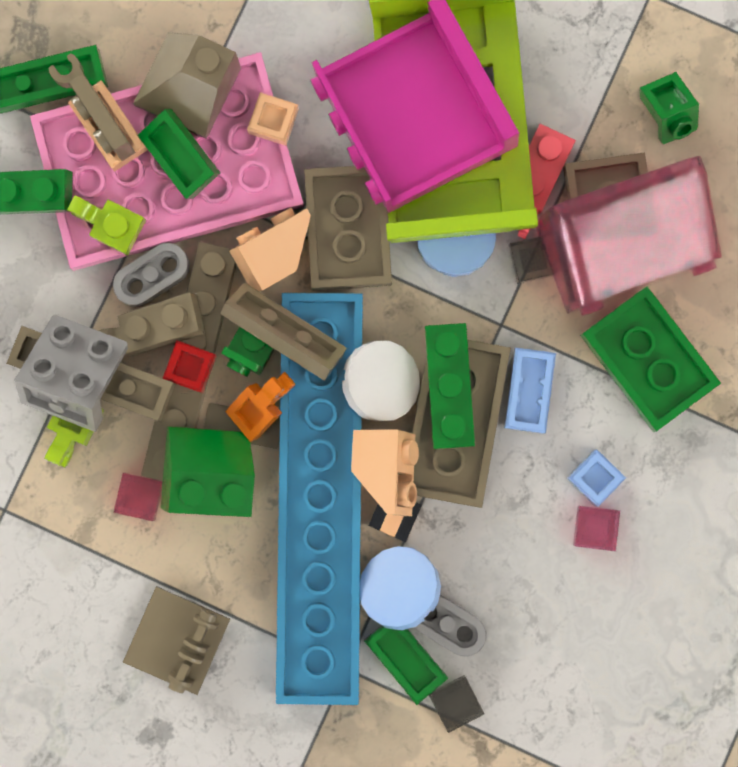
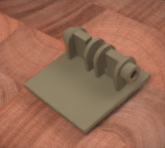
[123,586,230,695]

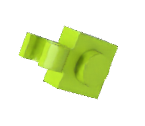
[67,195,146,256]
[44,408,104,468]

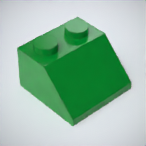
[160,426,255,517]

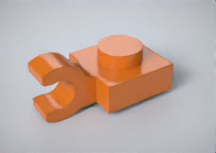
[225,372,295,442]

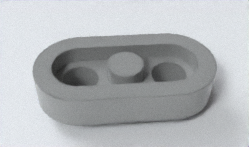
[113,243,190,307]
[415,595,486,656]

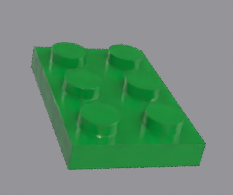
[580,286,721,432]

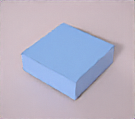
[567,449,626,507]

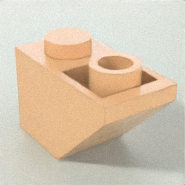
[229,207,311,291]
[351,430,419,516]

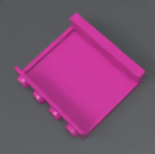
[310,0,519,213]

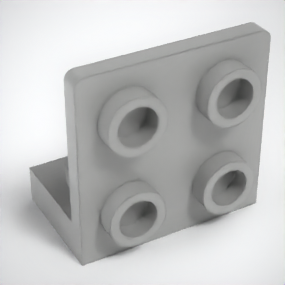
[14,315,128,432]

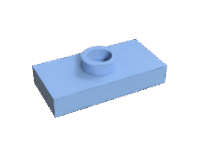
[504,348,556,434]

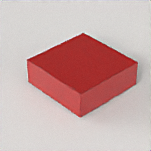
[163,340,217,394]

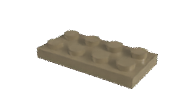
[412,340,511,508]

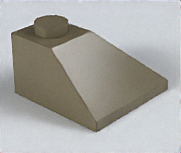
[133,32,241,139]

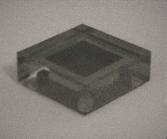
[508,235,558,284]
[429,675,484,733]

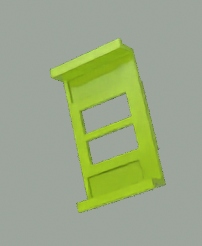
[369,0,538,243]

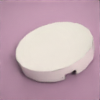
[342,341,420,421]

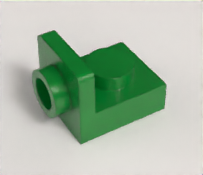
[640,72,699,145]
[221,327,275,377]

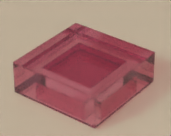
[113,473,163,521]
[573,505,620,552]

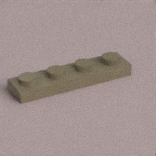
[6,325,176,422]

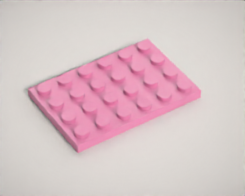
[30,52,304,271]

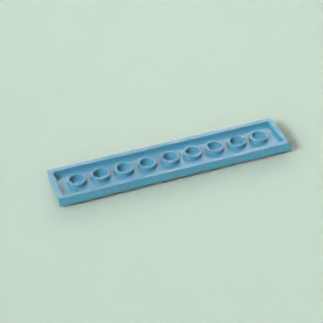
[276,293,363,705]

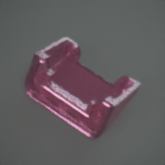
[536,156,722,316]

